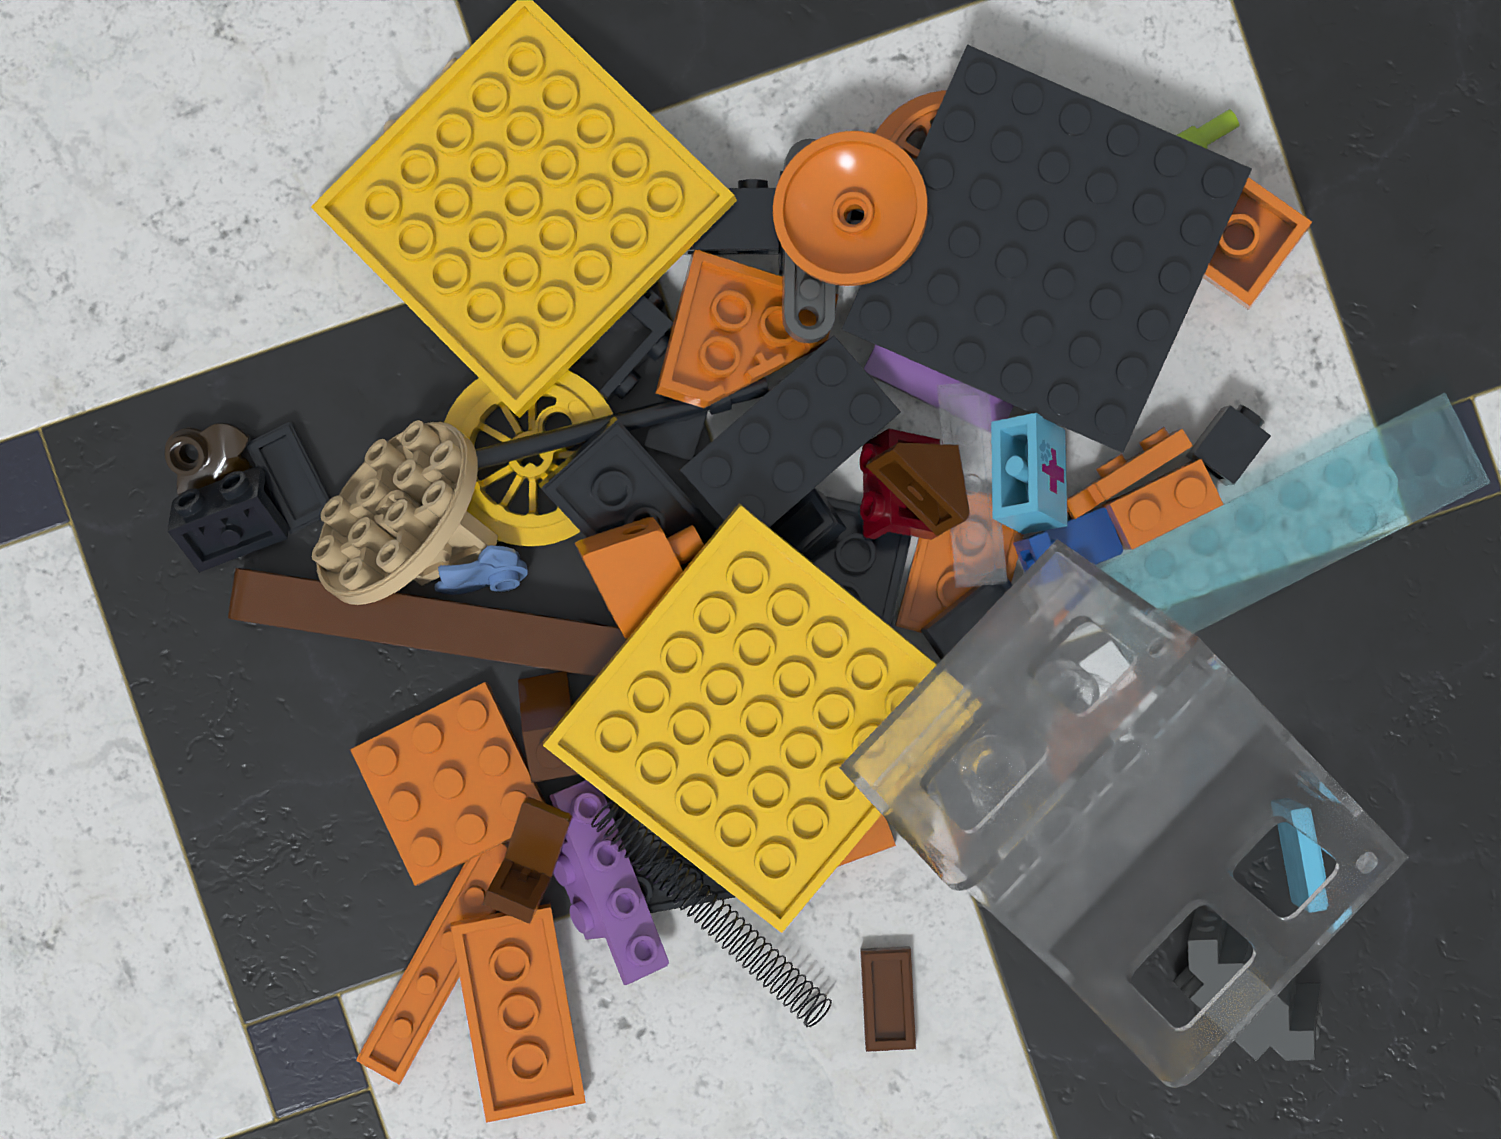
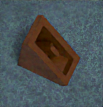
[866,443,970,536]

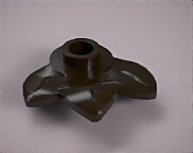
[165,423,253,496]

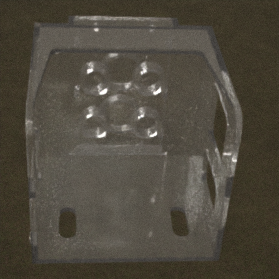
[839,539,1409,1088]

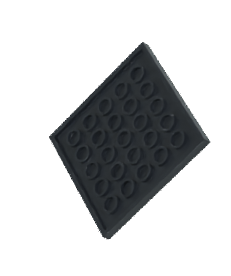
[842,44,1252,453]

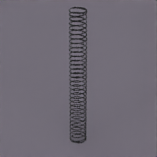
[591,800,832,1028]

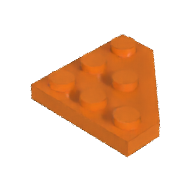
[656,250,838,408]

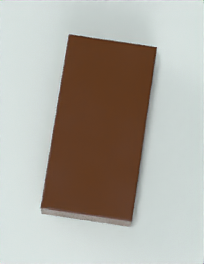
[860,946,916,1052]

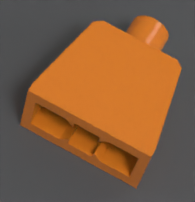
[575,517,704,639]

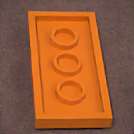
[450,903,586,1123]

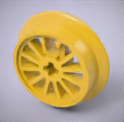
[444,370,613,546]

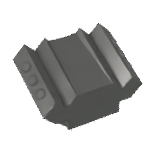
[1173,896,1323,1061]

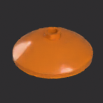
[773,131,928,286]

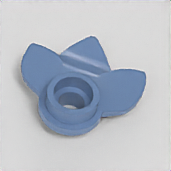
[434,545,528,595]

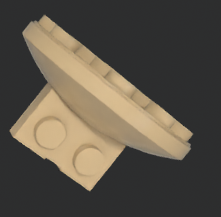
[312,420,498,605]

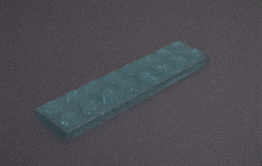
[1086,393,1491,666]

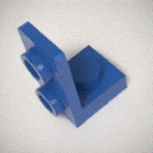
[1013,508,1123,590]

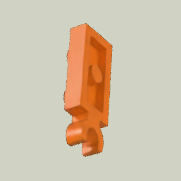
[1067,427,1193,520]

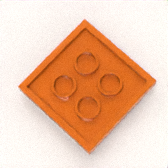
[350,682,546,886]

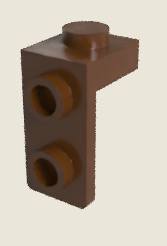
[483,797,572,924]

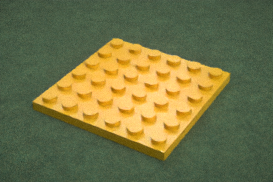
[311,0,737,418]
[543,503,978,933]

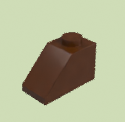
[518,671,578,783]

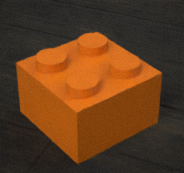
[1203,177,1312,310]

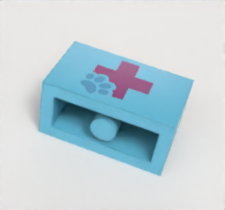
[991,413,1067,534]

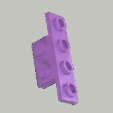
[549,780,669,985]

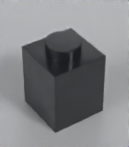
[1186,404,1271,486]

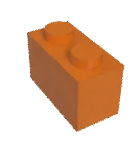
[1102,459,1224,550]

